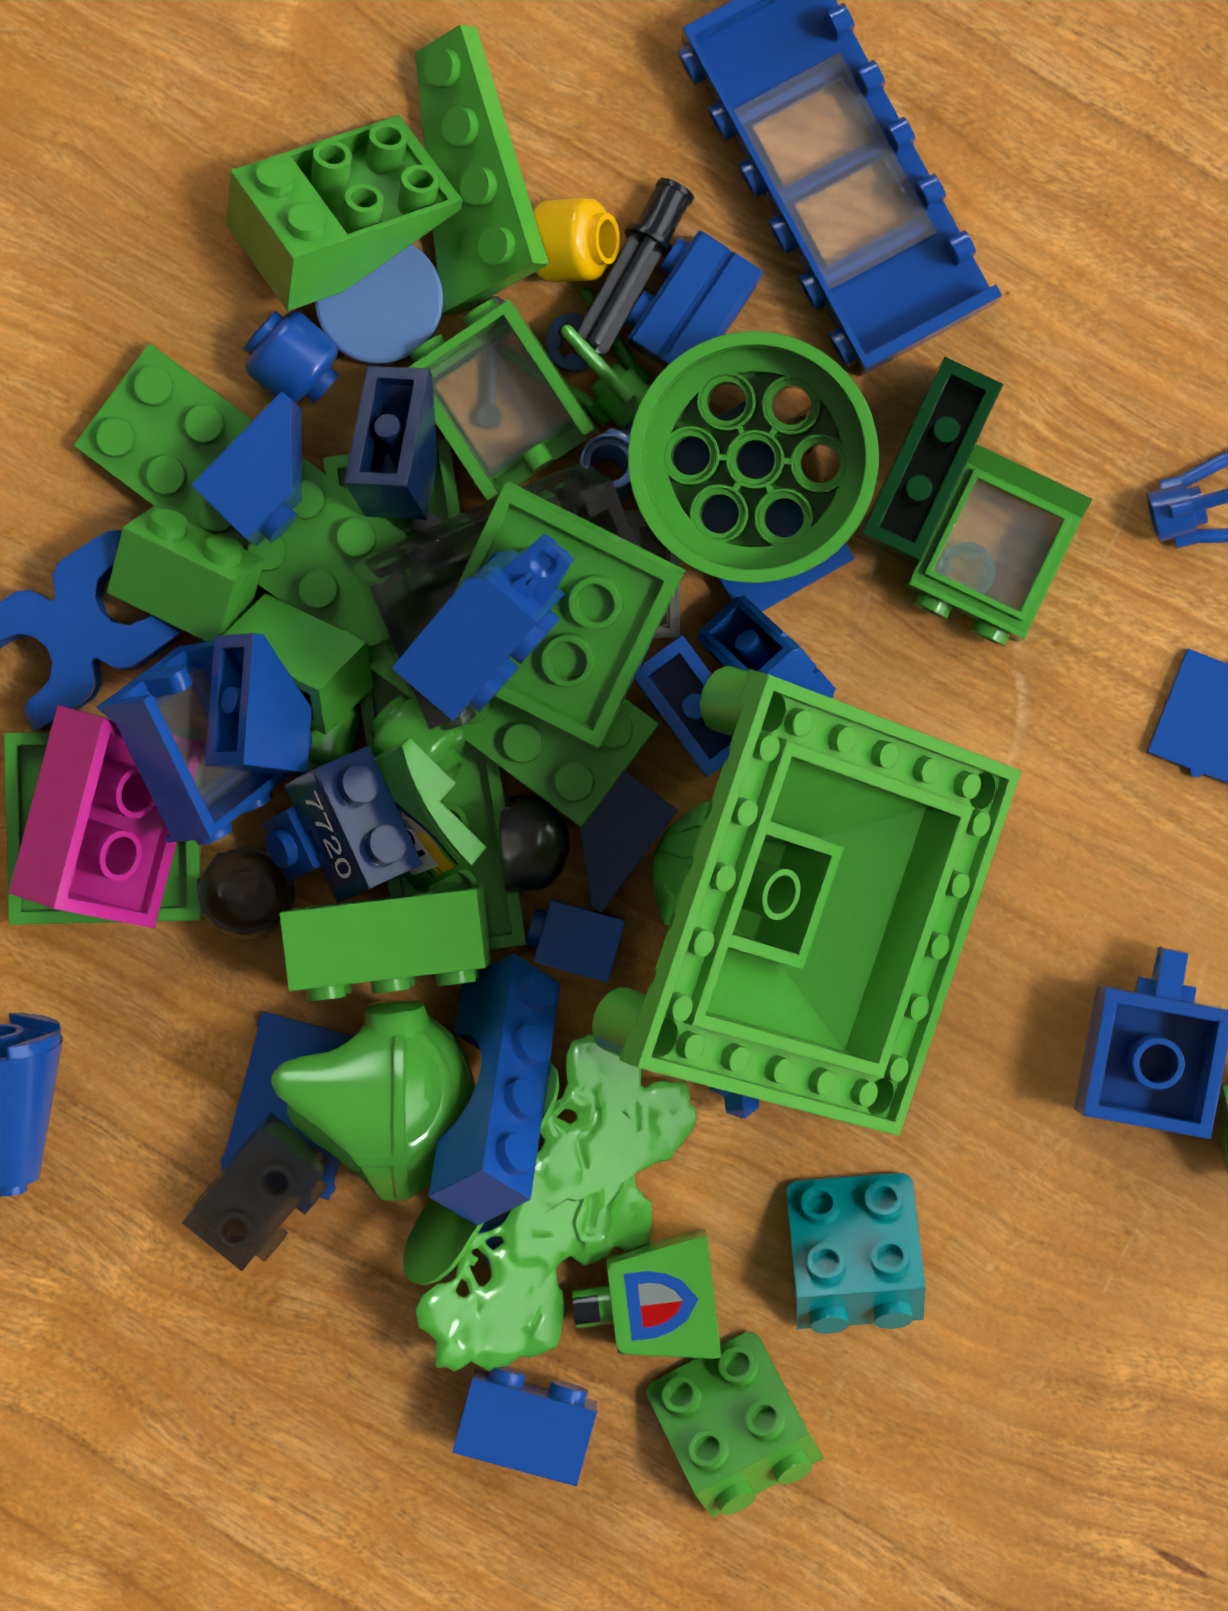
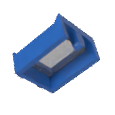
[96,641,291,845]

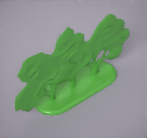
[403,1034,697,1372]

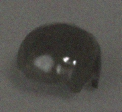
[500,793,570,893]
[196,845,296,943]

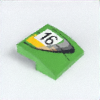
[374,737,486,892]

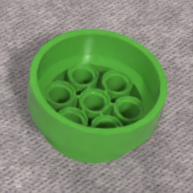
[628,331,879,583]

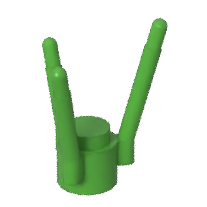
[499,287,652,430]

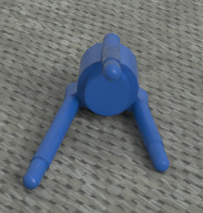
[1146,451,1228,549]

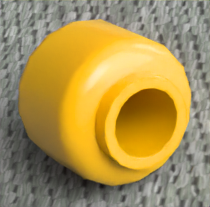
[533,198,620,282]

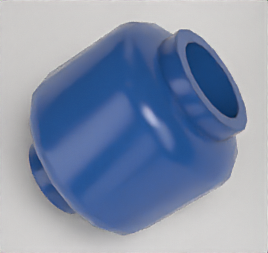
[242,310,339,403]

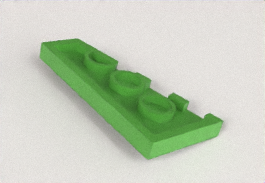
[415,25,549,315]

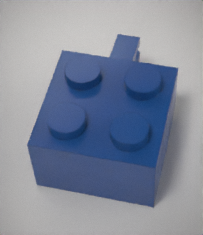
[392,533,575,721]
[1074,947,1228,1139]

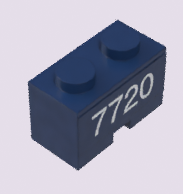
[284,745,423,903]

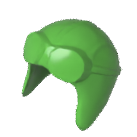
[271,1000,475,1201]

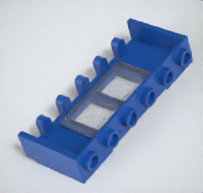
[677,0,1002,376]

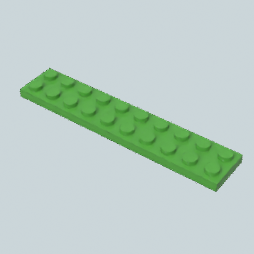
[74,343,660,828]

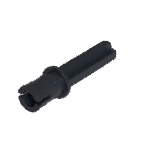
[576,177,695,357]

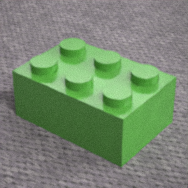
[279,885,493,1001]

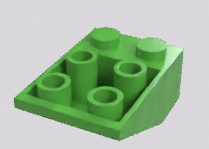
[226,115,463,312]

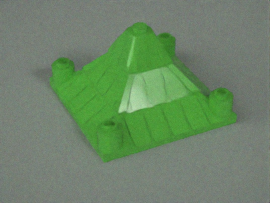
[592,666,1021,1136]

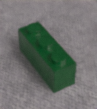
[858,357,1003,565]

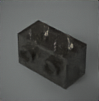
[182,1112,330,1271]

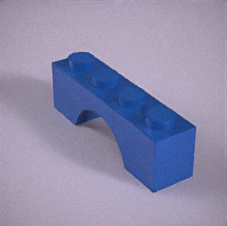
[428,953,560,1225]

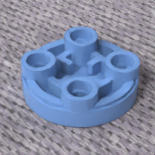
[315,244,444,366]

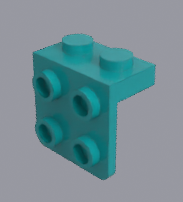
[786,1173,926,1334]

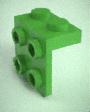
[647,1332,824,1518]

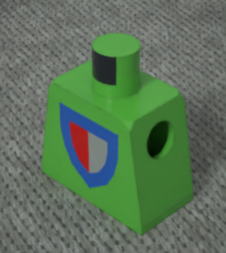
[572,1229,722,1359]

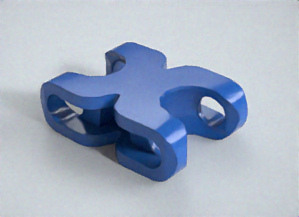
[0,530,186,731]

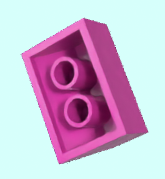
[8,705,203,929]

